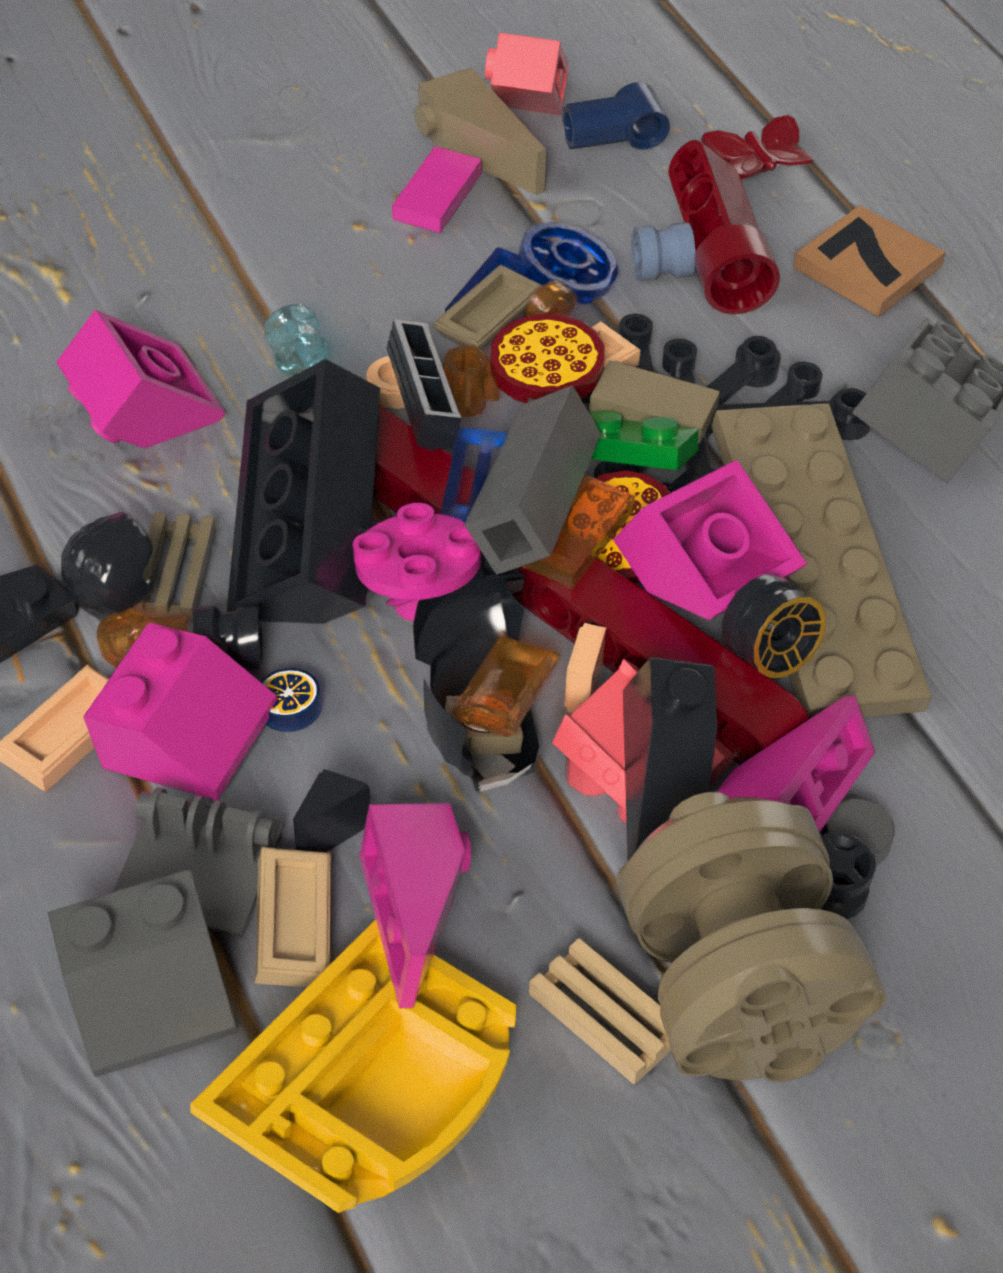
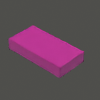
[392,146,482,233]

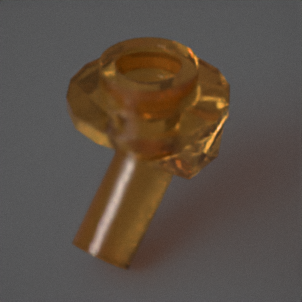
[96,608,188,668]

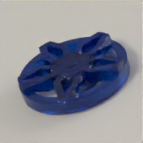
[519,222,618,304]

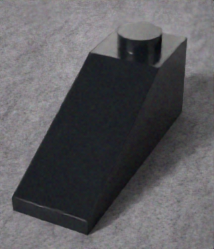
[623,657,717,861]

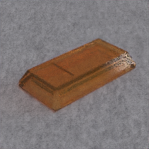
[453,636,560,738]

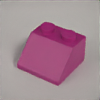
[56,309,226,449]
[613,460,807,620]
[83,622,278,800]

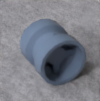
[631,222,695,281]

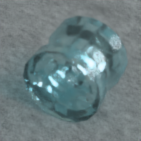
[264,304,330,376]

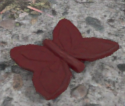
[701,115,814,178]

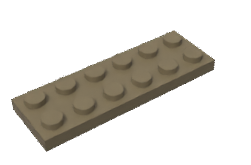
[712,403,932,719]

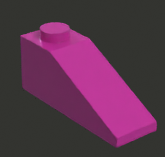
[716,695,875,832]
[359,803,471,1009]

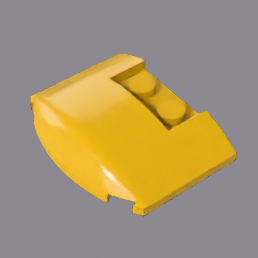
[190,919,516,1213]

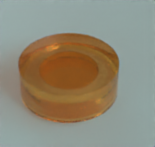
[524,280,577,317]

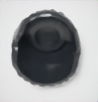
[61,512,155,623]

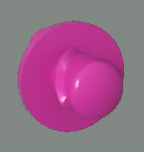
[352,503,482,622]

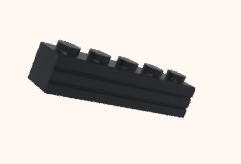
[386,319,461,450]

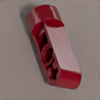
[668,140,780,314]

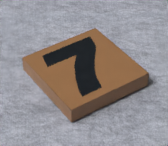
[793,205,945,317]

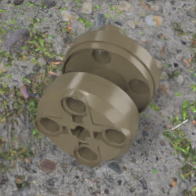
[616,792,887,1082]

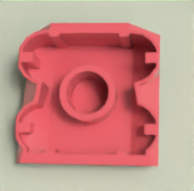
[552,659,735,823]

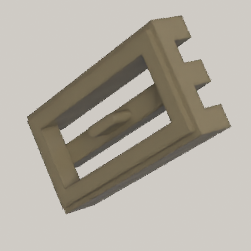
[131,512,216,622]

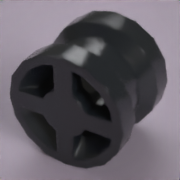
[820,832,876,919]

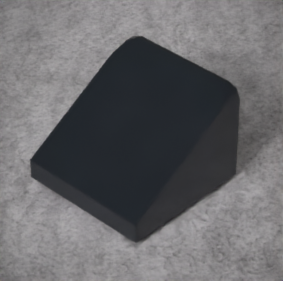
[293,769,371,853]

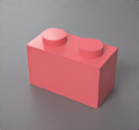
[485,33,570,115]

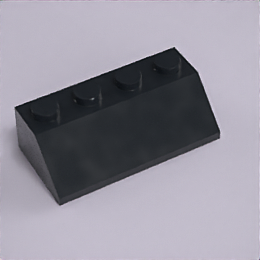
[226,359,380,624]

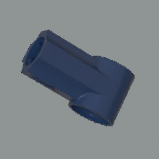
[562,82,670,150]

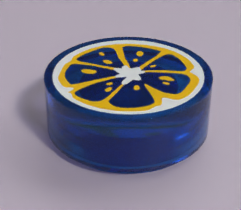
[261,668,322,732]

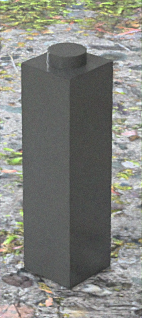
[464,386,601,575]

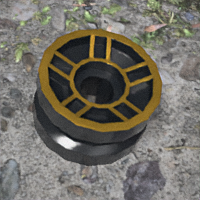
[722,574,826,678]

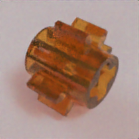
[441,346,500,417]

